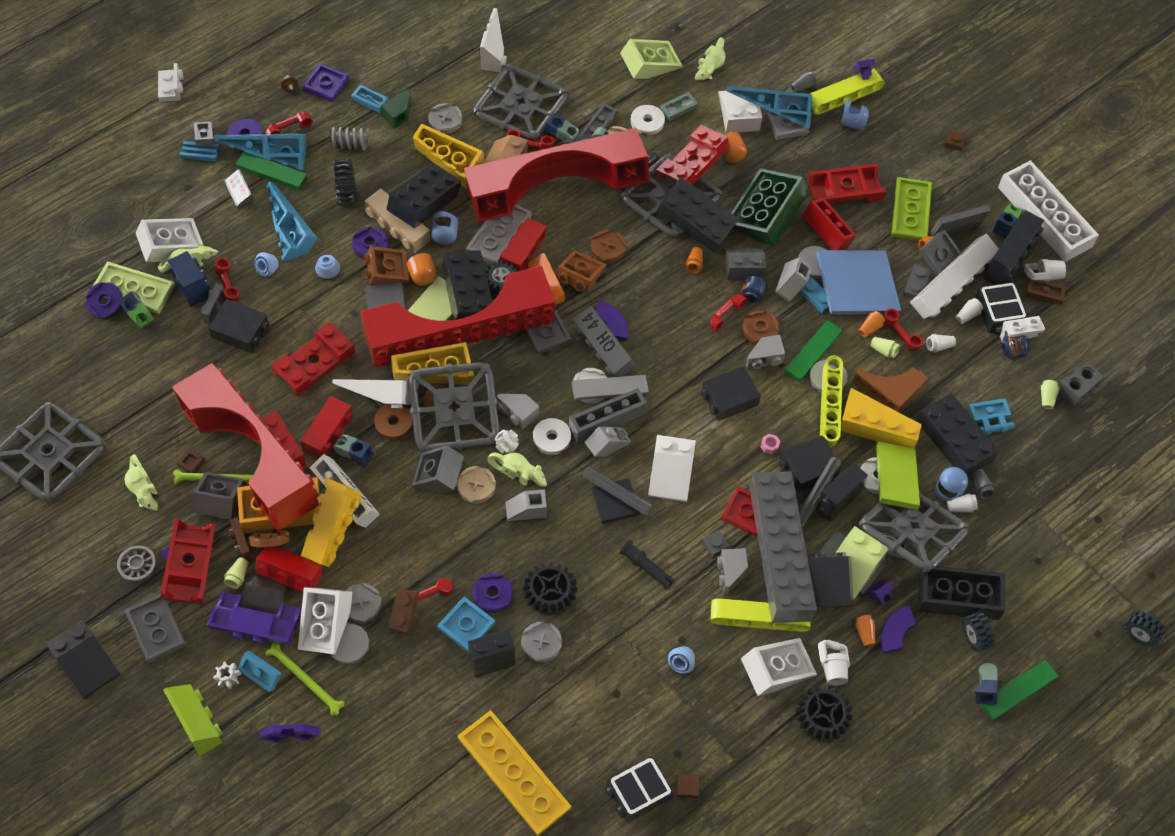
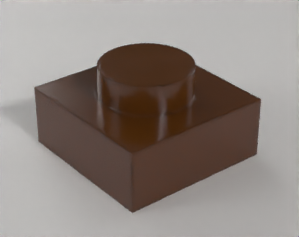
[945,130,967,151]

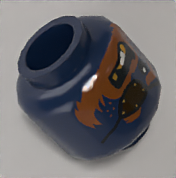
[741,275,767,303]
[1002,335,1031,359]

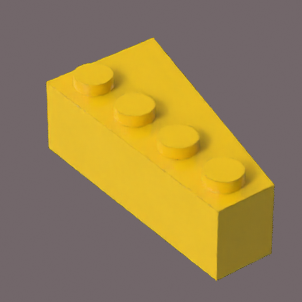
[841,388,922,448]

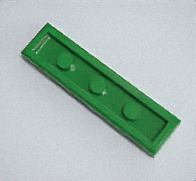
[236,152,308,191]
[784,320,842,382]
[980,660,1058,721]

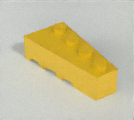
[413,124,484,189]
[391,342,474,385]
[301,478,362,567]

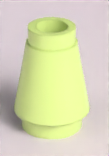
[870,337,900,358]
[1041,380,1060,410]
[224,558,249,589]

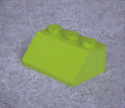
[163,684,223,756]

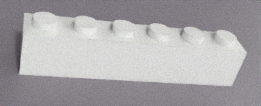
[910,234,998,319]

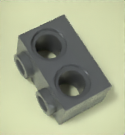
[1059,362,1104,407]

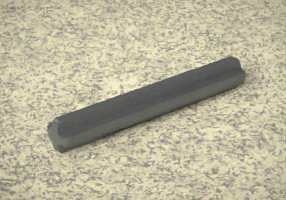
[799,457,841,527]
[583,467,652,515]

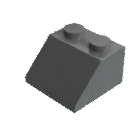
[725,248,766,280]
[412,445,464,494]
[192,472,244,519]

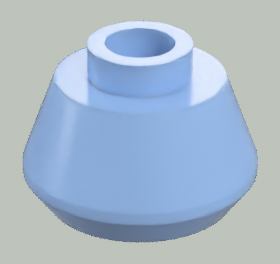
[254,252,278,277]
[315,255,340,279]
[668,646,695,674]

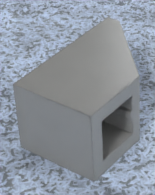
[775,257,813,302]
[746,335,785,369]
[496,394,540,429]
[585,427,631,457]
[505,489,547,521]
[717,548,748,594]

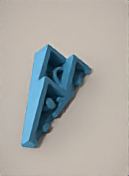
[727,86,812,128]
[214,134,307,170]
[266,182,318,261]

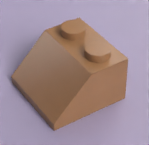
[484,135,528,163]

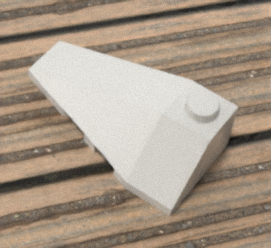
[480,8,507,72]
[333,379,418,408]

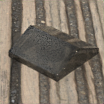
[241,570,290,615]

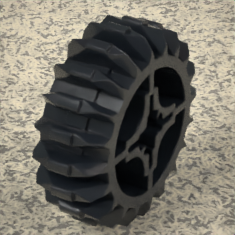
[334,158,356,207]
[523,562,578,616]
[795,686,853,743]

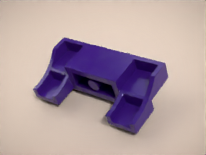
[207,591,302,646]

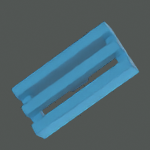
[351,84,389,113]
[180,141,219,162]

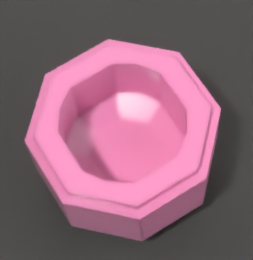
[761,434,780,454]

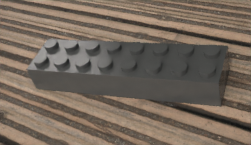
[749,471,817,623]

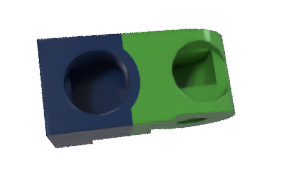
[993,204,1023,238]
[118,291,154,329]

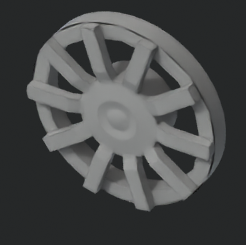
[117,545,156,582]

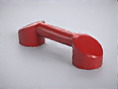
[266,112,313,134]
[507,130,554,150]
[215,258,239,302]
[710,294,748,332]
[884,308,923,351]
[415,578,453,610]

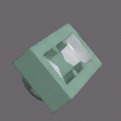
[660,92,698,121]

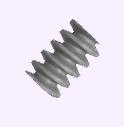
[332,126,369,151]

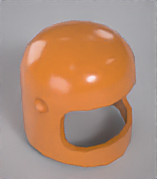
[722,132,747,163]
[406,253,437,286]

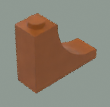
[853,367,928,413]

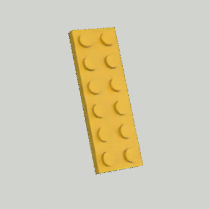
[457,710,572,836]

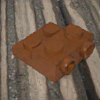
[363,246,409,285]
[556,250,606,293]

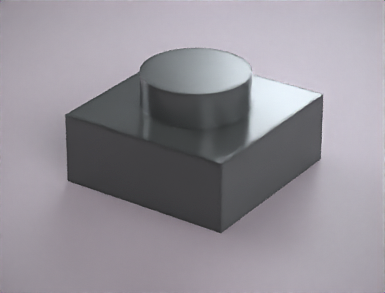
[702,530,730,558]

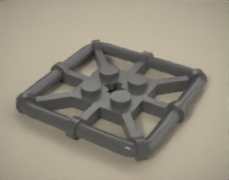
[473,64,569,141]
[621,154,723,238]
[409,362,500,451]
[0,402,106,502]
[859,492,970,572]

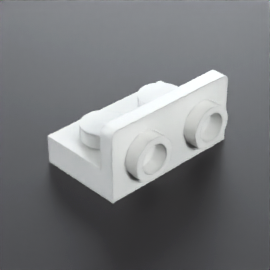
[158,63,183,102]
[1000,316,1045,341]

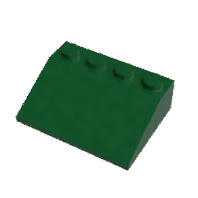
[731,168,810,246]

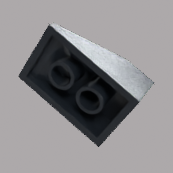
[46,619,120,699]

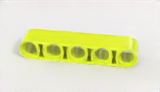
[811,69,885,115]
[820,355,843,448]
[711,599,811,632]

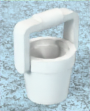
[1024,259,1066,282]
[818,640,850,686]

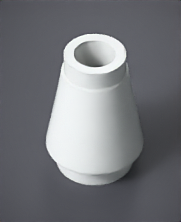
[956,298,983,324]
[926,334,956,353]
[947,493,978,513]

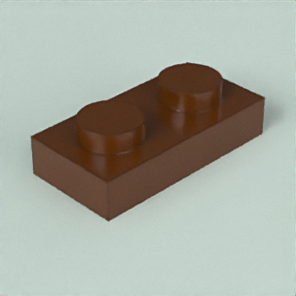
[1025,279,1066,305]
[228,518,252,561]
[388,588,419,633]

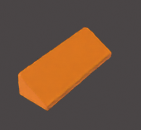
[527,253,565,305]

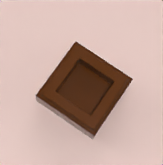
[177,449,205,473]
[677,773,699,798]

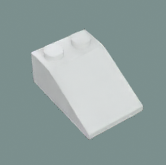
[718,91,762,133]
[136,218,203,262]
[648,435,696,503]
[298,587,352,654]
[741,638,817,696]

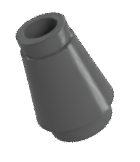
[790,71,817,93]
[973,469,995,499]

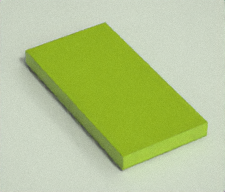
[891,177,932,241]
[876,441,920,510]

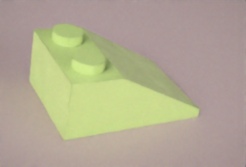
[620,39,682,79]
[833,526,889,600]

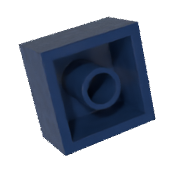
[167,251,211,307]

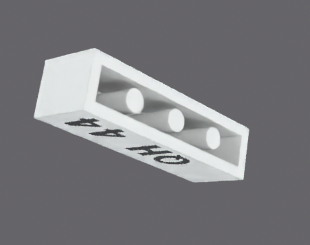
[310,454,380,528]

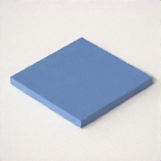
[816,250,901,315]

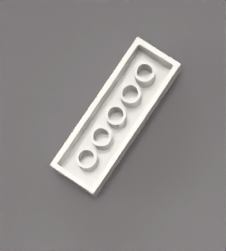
[998,160,1099,262]

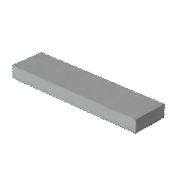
[571,375,649,400]

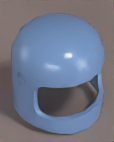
[840,100,869,130]
[431,211,458,245]
[935,467,968,502]

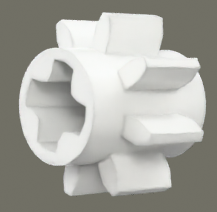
[495,429,519,453]
[213,662,241,689]

